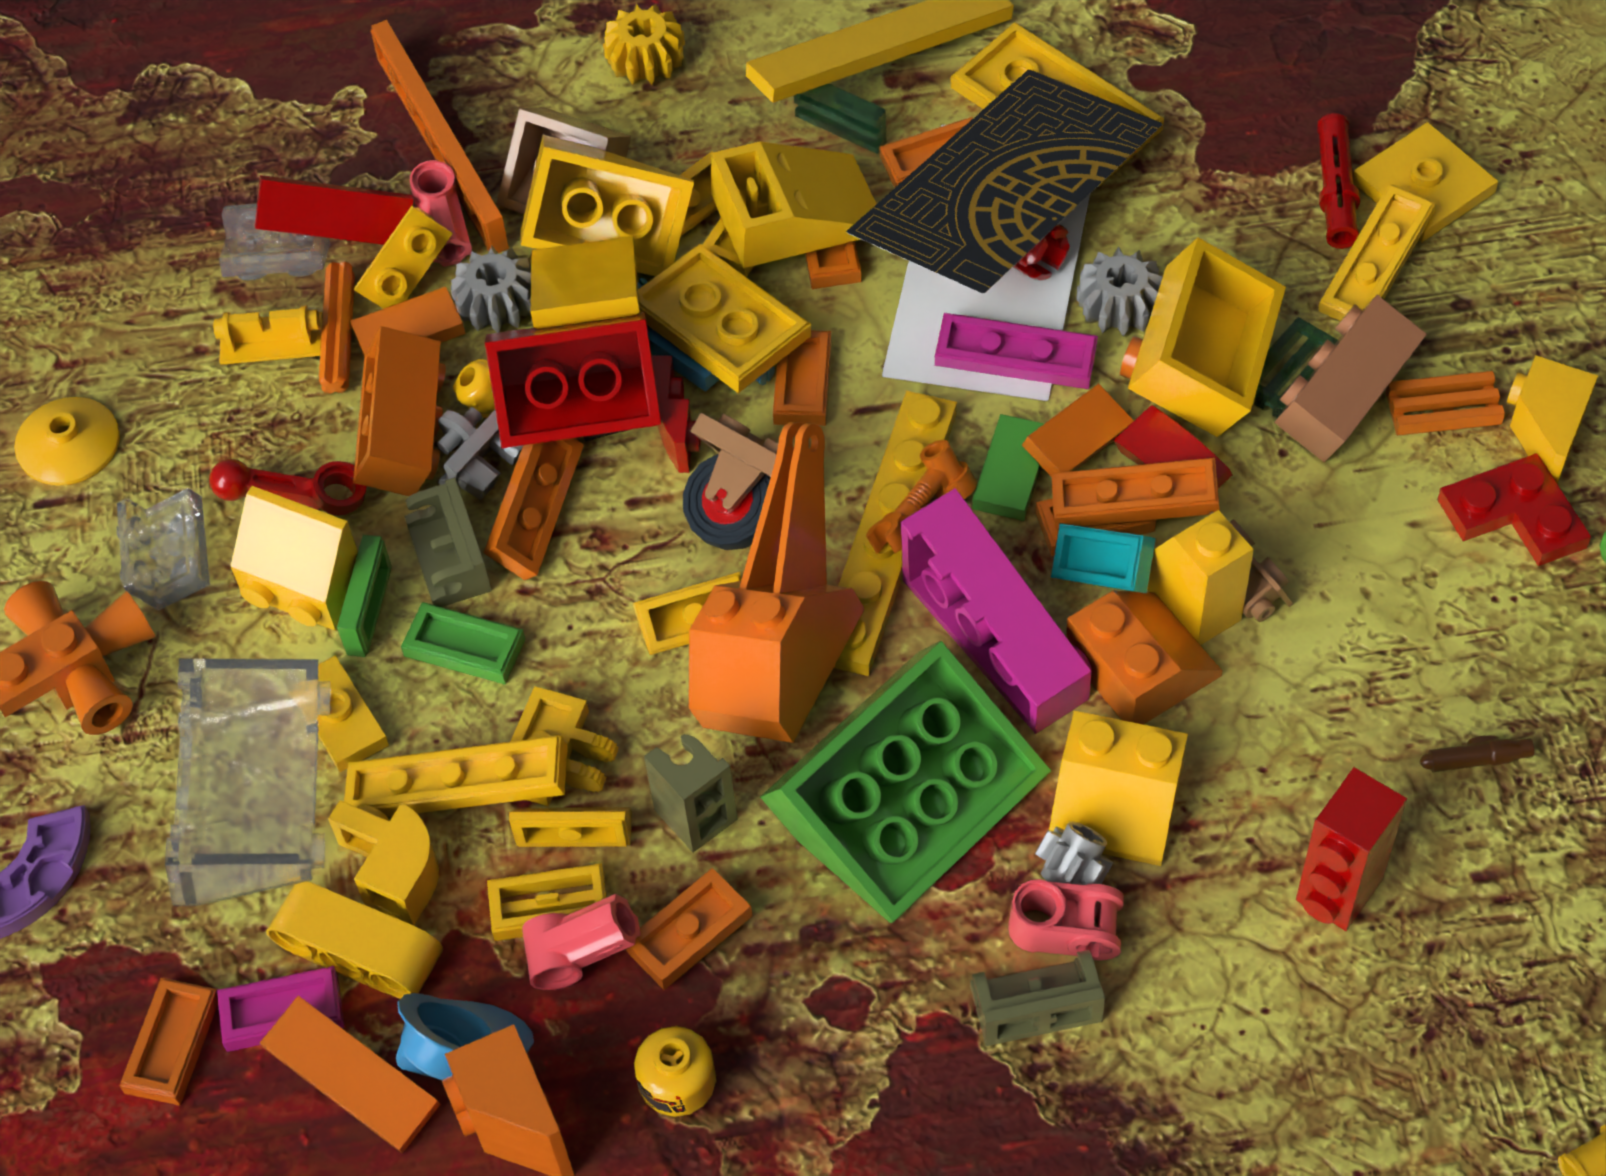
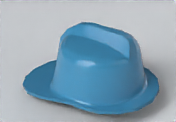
[396,993,534,1080]

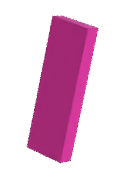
[934,313,1098,390]

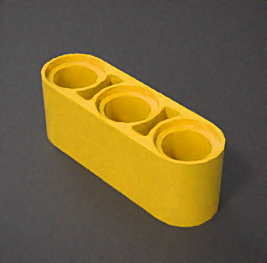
[266,880,443,999]

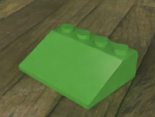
[760,641,1051,923]

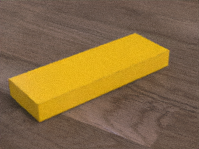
[1318,183,1436,321]

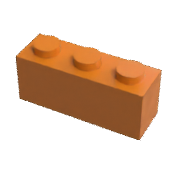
[353,326,446,496]

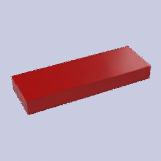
[254,175,414,245]

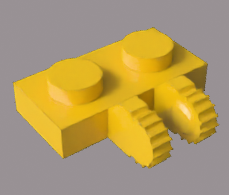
[510,686,619,806]

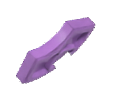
[0,805,91,938]

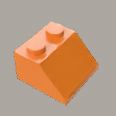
[1066,590,1222,725]
[442,1024,574,1176]

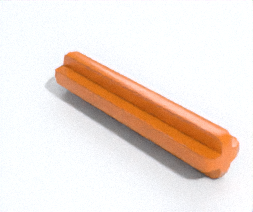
[319,261,355,394]

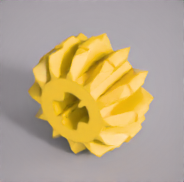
[603,3,685,85]

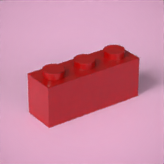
[1296,767,1407,931]

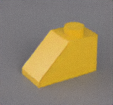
[1507,355,1598,484]

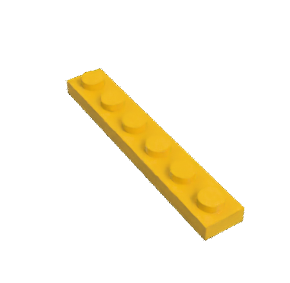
[834,390,957,676]

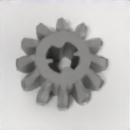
[450,245,531,333]
[1077,246,1163,337]

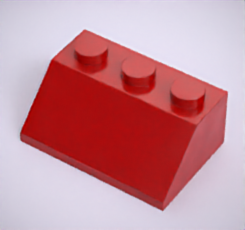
[484,312,661,448]

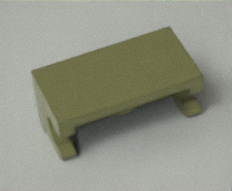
[404,477,492,607]
[644,734,738,853]
[970,950,1105,1046]

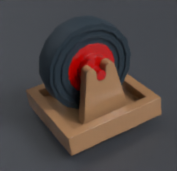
[683,413,778,550]

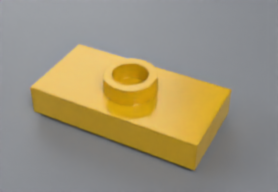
[286,655,389,772]

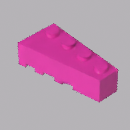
[901,488,1092,734]

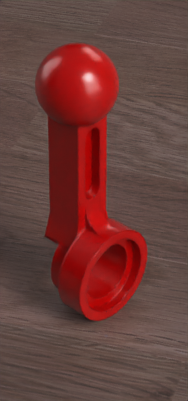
[209,459,367,516]

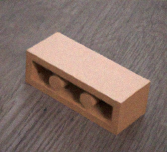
[1274,295,1427,462]

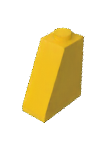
[1147,510,1254,645]

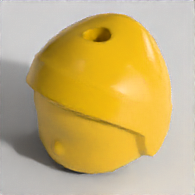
[453,359,495,418]

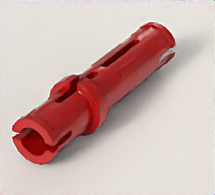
[1317,113,1361,249]

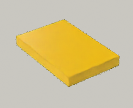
[530,236,640,329]
[638,244,812,393]

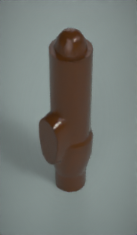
[1420,736,1534,772]

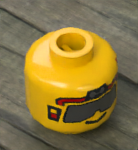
[634,1026,716,1117]

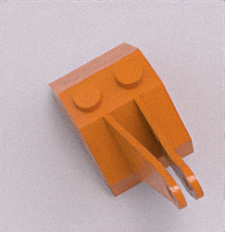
[689,422,865,743]

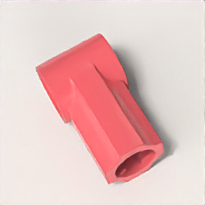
[410,160,472,267]
[522,894,641,990]

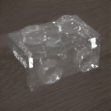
[219,204,330,280]
[117,488,210,610]

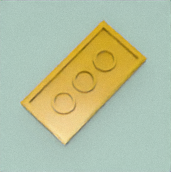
[951,22,1164,187]

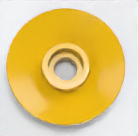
[15,397,120,486]

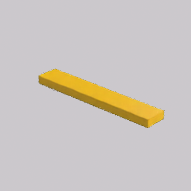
[746,0,1014,103]

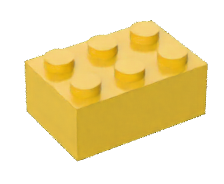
[1128,237,1286,437]

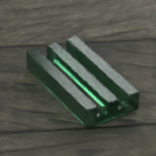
[794,83,887,154]
[1254,317,1338,418]

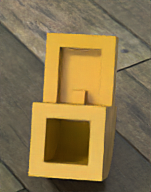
[328,800,439,925]

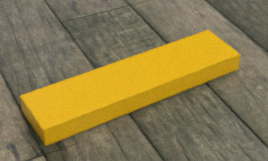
[344,735,568,817]

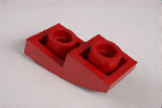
[651,355,701,473]
[1114,405,1233,489]

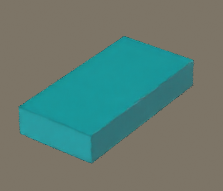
[1051,524,1156,593]

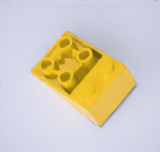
[711,141,876,269]

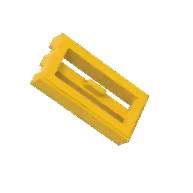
[487,863,607,941]

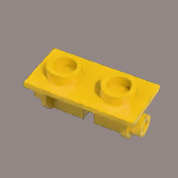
[354,206,453,309]
[213,305,323,365]

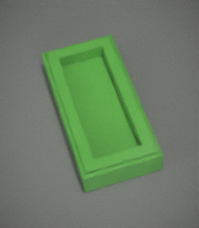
[972,414,1044,521]
[337,534,392,657]
[401,602,526,684]

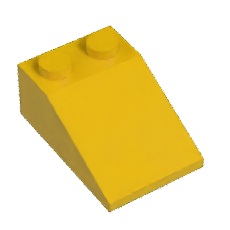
[520,135,694,276]

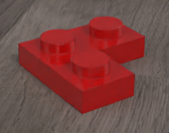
[1437,453,1591,566]

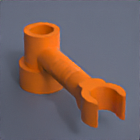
[866,440,977,554]

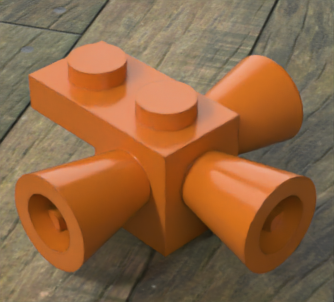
[0,581,155,735]

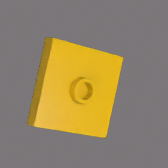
[1353,122,1499,242]

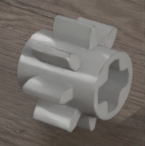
[1035,821,1113,885]

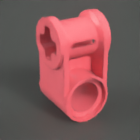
[1008,879,1124,961]

